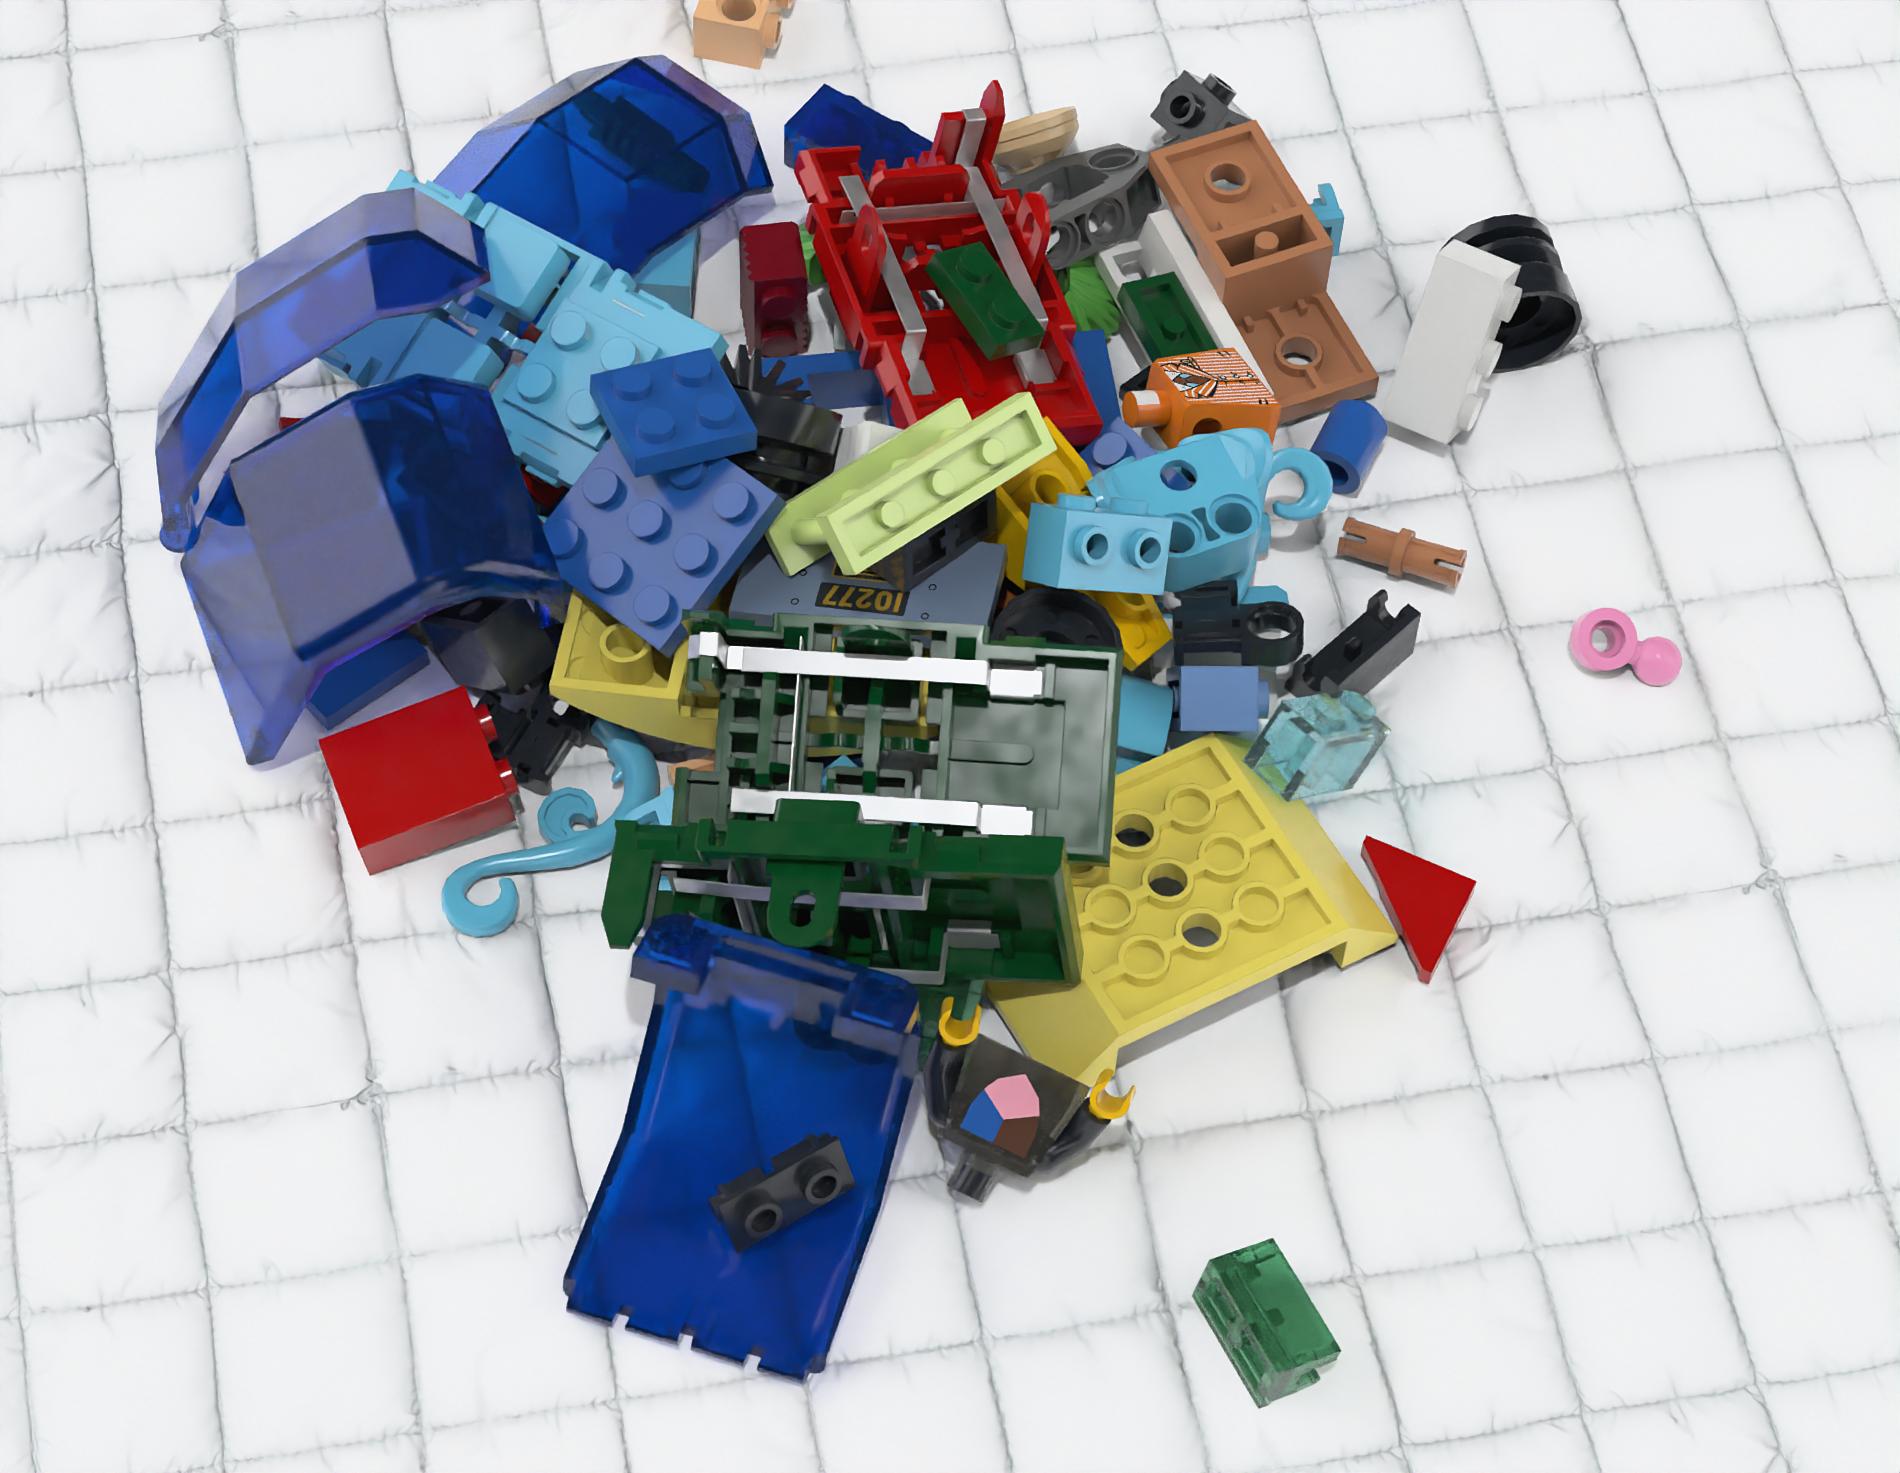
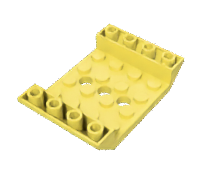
[979,732,1398,1103]

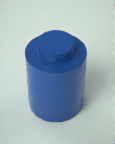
[1309,400,1388,494]

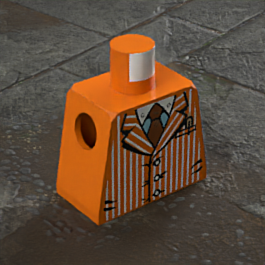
[1122,348,1282,450]

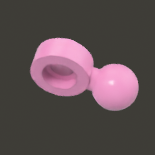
[1570,608,1682,686]

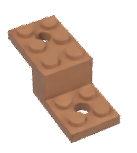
[1148,119,1379,424]

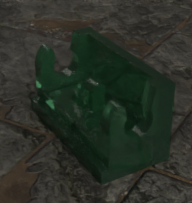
[1192,1238,1342,1409]

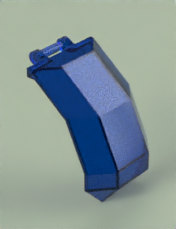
[376,54,774,379]
[155,187,491,553]

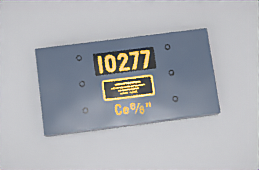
[728,535,1008,649]

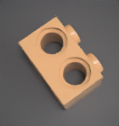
[693,0,793,70]

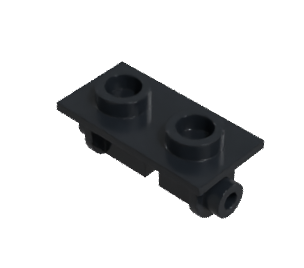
[707,1132,856,1254]

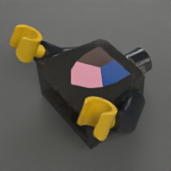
[923,997,1136,1203]

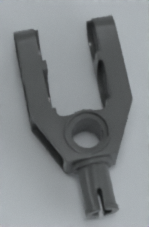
[1001,134,1189,270]

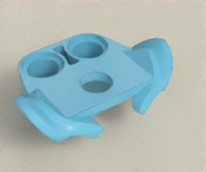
[1086,427,1273,592]

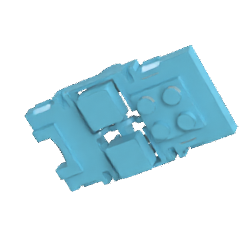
[292,169,730,489]

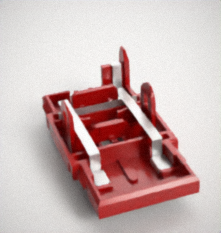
[794,80,1104,446]

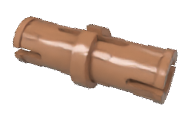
[1337,516,1467,589]

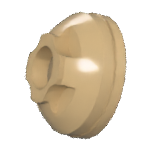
[992,106,1079,175]

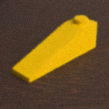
[982,416,1173,672]

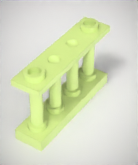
[764,392,1057,576]

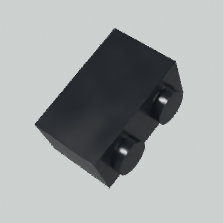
[419,586,557,695]

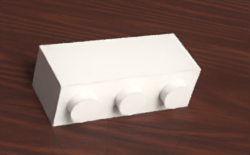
[1381,239,1522,445]

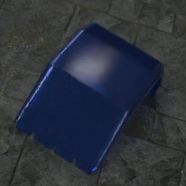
[180,373,565,765]
[562,913,925,1385]

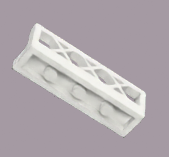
[1092,209,1274,395]

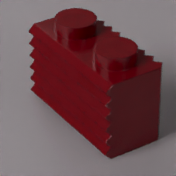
[739,221,808,358]

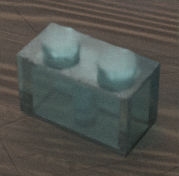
[1242,690,1391,802]

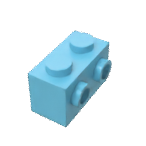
[1022,493,1173,595]

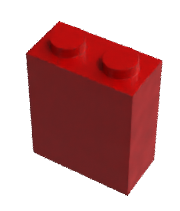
[318,685,520,876]

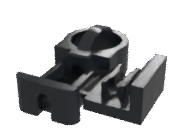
[1172,580,1304,667]
[475,673,599,795]

